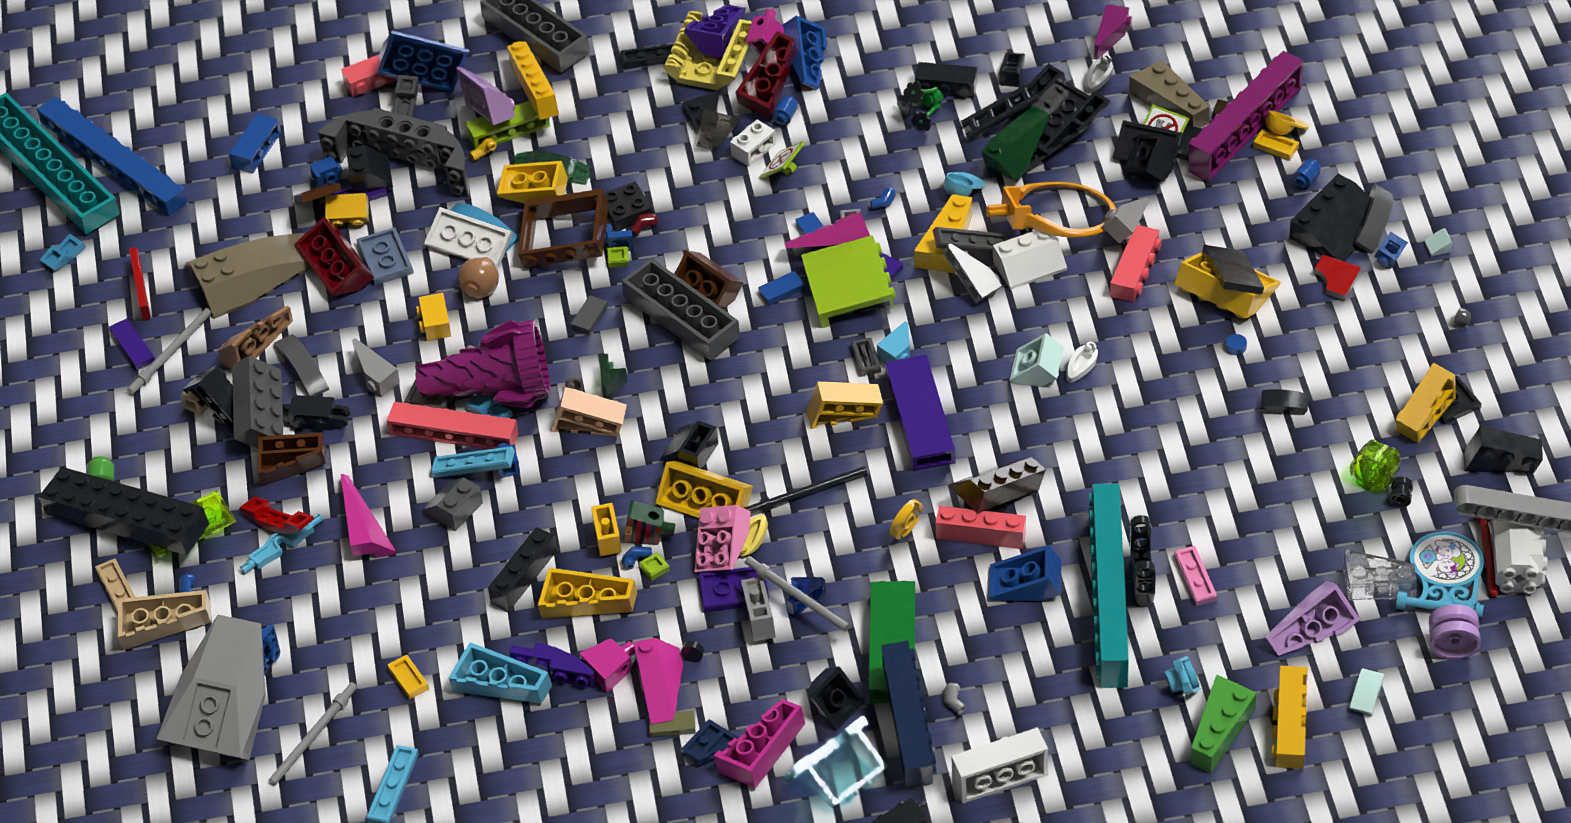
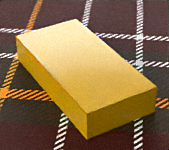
[1253,129,1299,161]
[387,655,429,699]

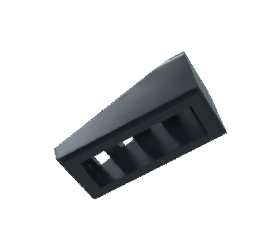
[999,52,1025,87]

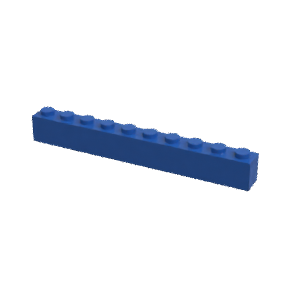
[37,96,187,216]

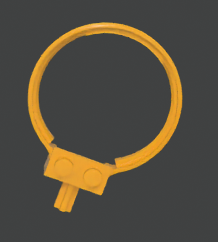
[986,182,1116,238]

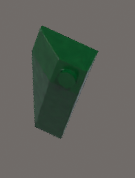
[981,105,1050,183]

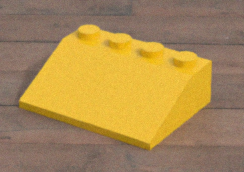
[1174,252,1281,318]

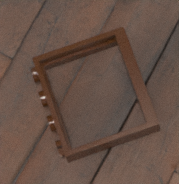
[518,189,609,268]

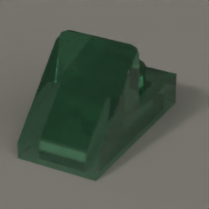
[600,353,628,399]

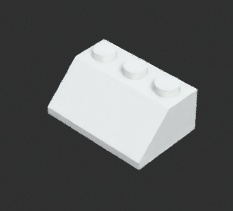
[993,230,1067,290]

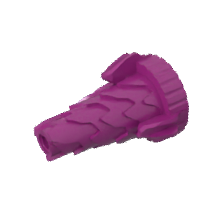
[415,319,551,408]

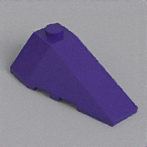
[684,4,746,58]

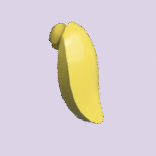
[739,515,768,556]

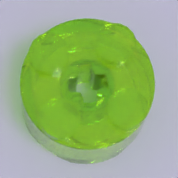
[1350,439,1401,492]

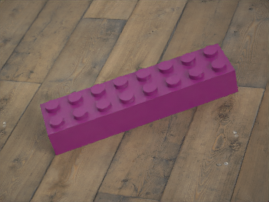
[1188,51,1303,182]

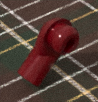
[630,213,658,235]

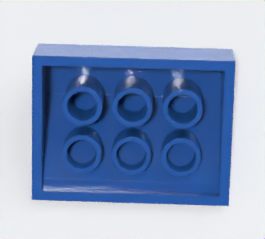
[376,31,469,92]

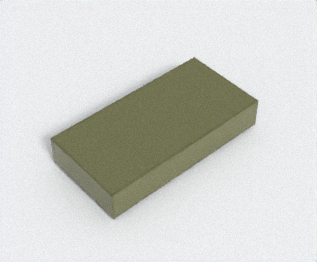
[649,710,696,737]

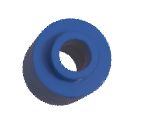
[772,96,798,125]
[1292,159,1321,188]

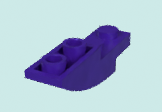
[509,642,596,688]

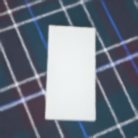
[424,207,513,270]

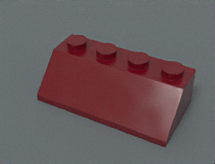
[295,216,374,296]

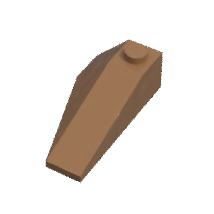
[218,306,293,369]

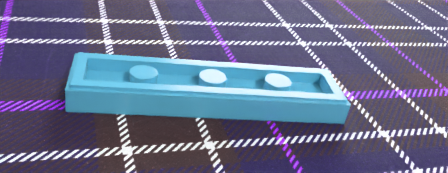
[431,446,515,478]
[366,745,419,823]

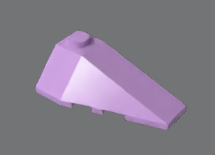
[1265,581,1360,656]

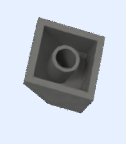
[422,477,483,531]

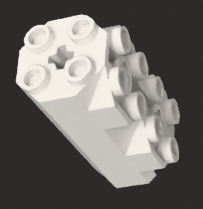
[1491,520,1547,594]

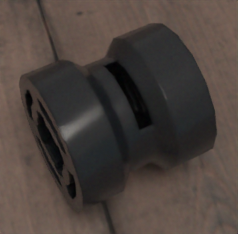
[1389,477,1413,507]

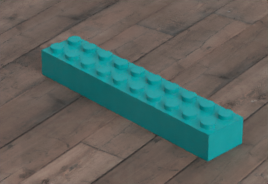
[0,93,120,234]
[1089,483,1129,688]

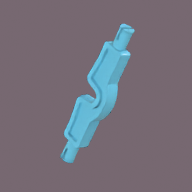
[240,513,323,574]

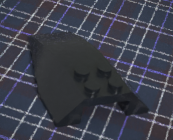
[1003,63,1110,170]

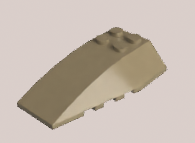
[185,233,312,319]

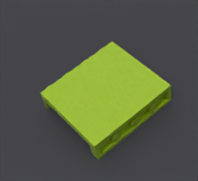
[801,235,896,328]

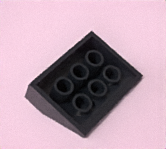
[1289,173,1371,262]

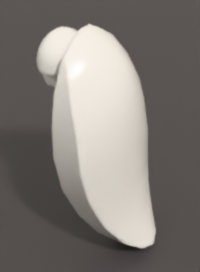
[1066,342,1098,383]

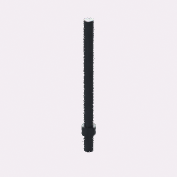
[744,466,868,514]

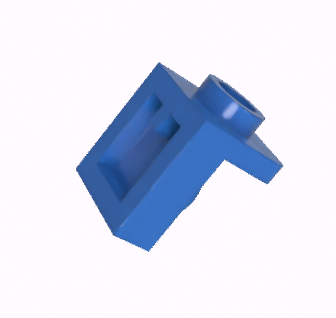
[604,224,634,251]

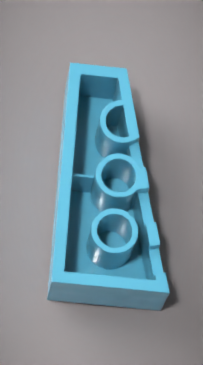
[448,642,552,704]

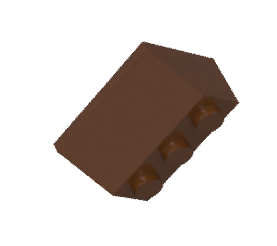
[674,250,744,310]

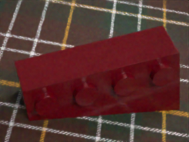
[736,31,796,120]

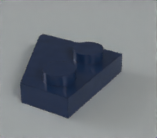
[681,719,739,765]

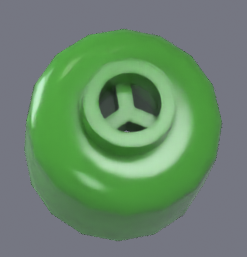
[87,456,114,481]

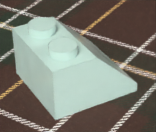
[1009,333,1064,387]

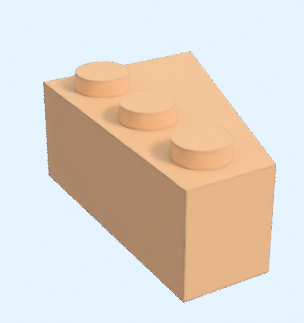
[551,387,627,437]

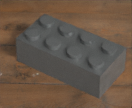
[232,356,283,448]

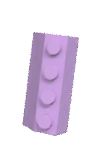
[456,66,516,125]

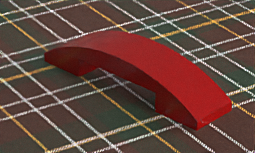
[239,496,314,534]

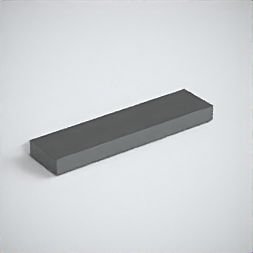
[933,227,1008,254]

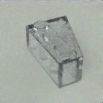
[1343,549,1417,600]

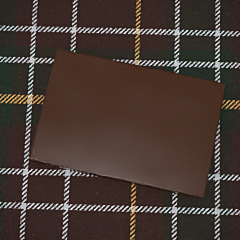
[293,183,342,203]

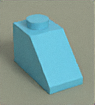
[877,321,910,364]

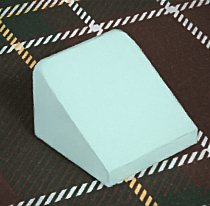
[1424,228,1452,257]

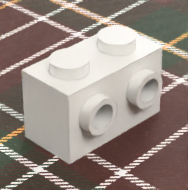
[730,120,776,166]

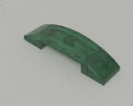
[511,151,592,185]

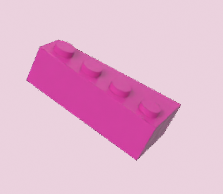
[713,699,806,788]

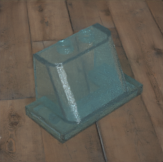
[782,716,887,808]

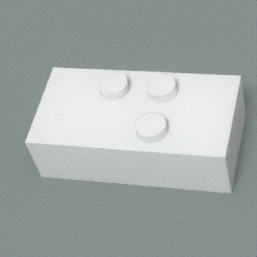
[951,727,1048,804]

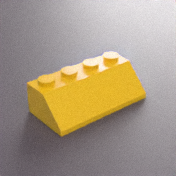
[655,461,753,518]

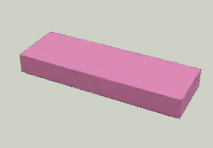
[1174,546,1217,606]

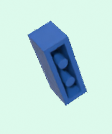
[229,113,281,173]

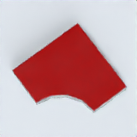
[1314,255,1362,300]

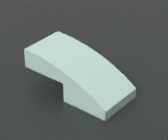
[1350,669,1384,715]

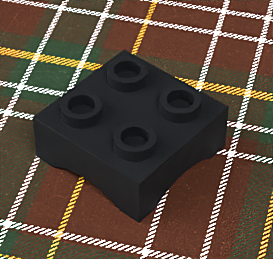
[605,181,652,231]

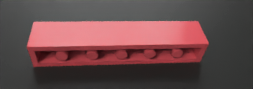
[387,402,518,449]

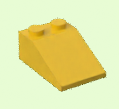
[497,161,568,204]

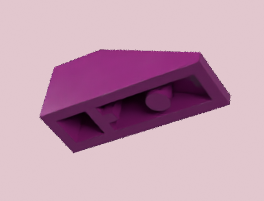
[1094,4,1132,59]

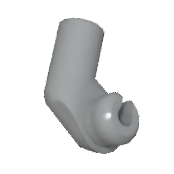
[944,683,966,714]

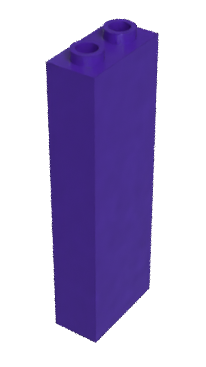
[885,355,956,471]

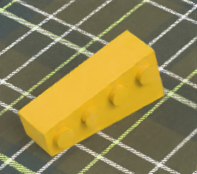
[914,194,973,273]
[538,568,637,619]
[1272,666,1308,769]

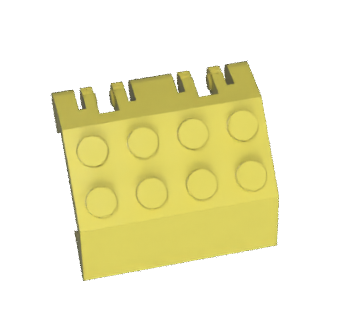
[664,11,752,90]

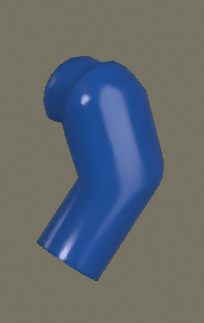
[870,187,896,209]

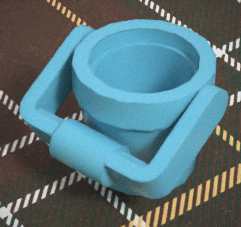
[1164,656,1201,695]

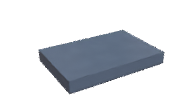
[356,227,414,285]

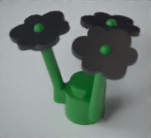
[897,82,943,131]

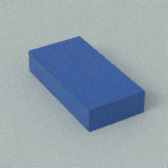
[758,271,805,306]

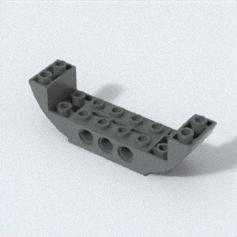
[317,108,470,197]

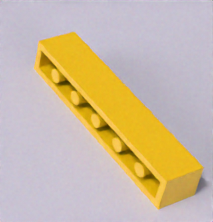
[507,41,559,120]

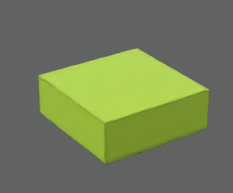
[607,246,629,268]
[639,552,670,581]

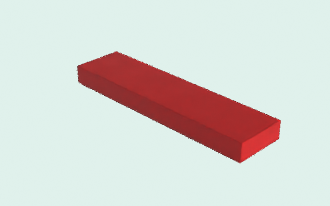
[129,247,151,321]

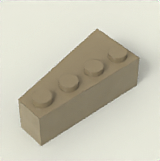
[1129,60,1210,128]

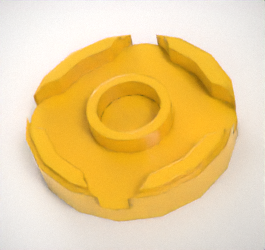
[890,499,923,540]

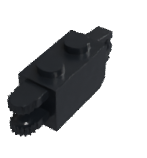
[282,395,351,430]

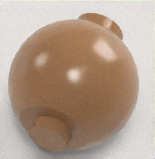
[458,257,499,299]

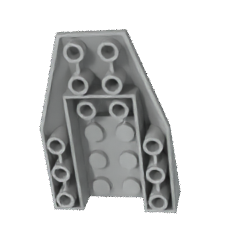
[157,614,266,760]

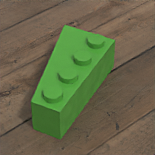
[1191,674,1257,773]

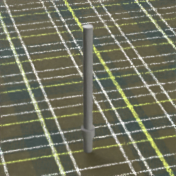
[127,308,212,394]
[745,556,850,632]
[269,682,358,785]

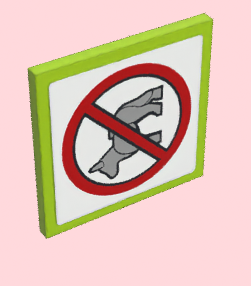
[1143,104,1189,134]
[759,142,805,179]

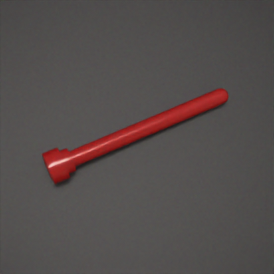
[1474,517,1498,597]

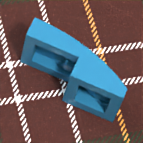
[40,234,86,271]
[465,393,513,418]

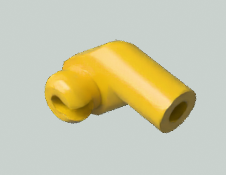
[468,138,497,162]

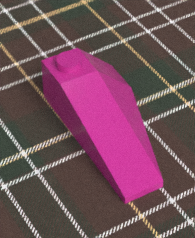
[784,211,870,248]
[633,638,684,725]

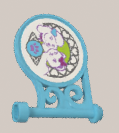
[1396,532,1484,618]

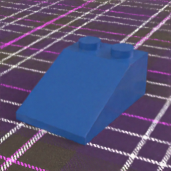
[989,545,1061,601]

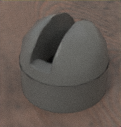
[1454,307,1471,326]
[565,377,583,391]

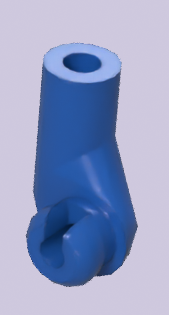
[621,546,652,569]
[179,574,196,593]

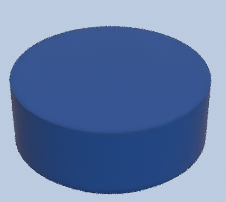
[1226,334,1247,355]

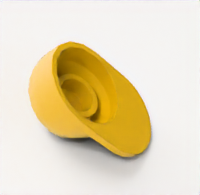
[1265,111,1310,135]

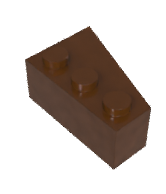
[258,432,326,486]

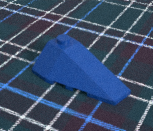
[782,15,827,90]

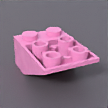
[694,505,751,573]

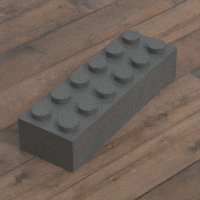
[480,0,590,73]
[621,258,740,360]

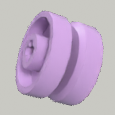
[1428,605,1481,660]

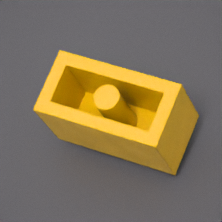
[325,193,369,226]
[416,293,452,341]
[591,503,622,556]

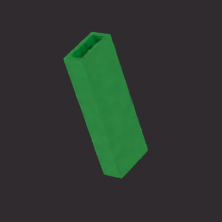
[869,580,916,703]

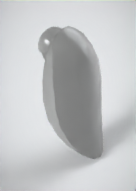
[1085,54,1113,93]

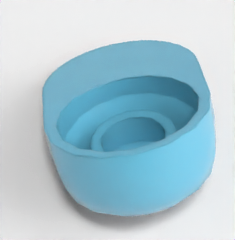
[943,172,985,197]

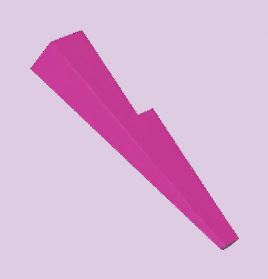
[341,474,396,558]

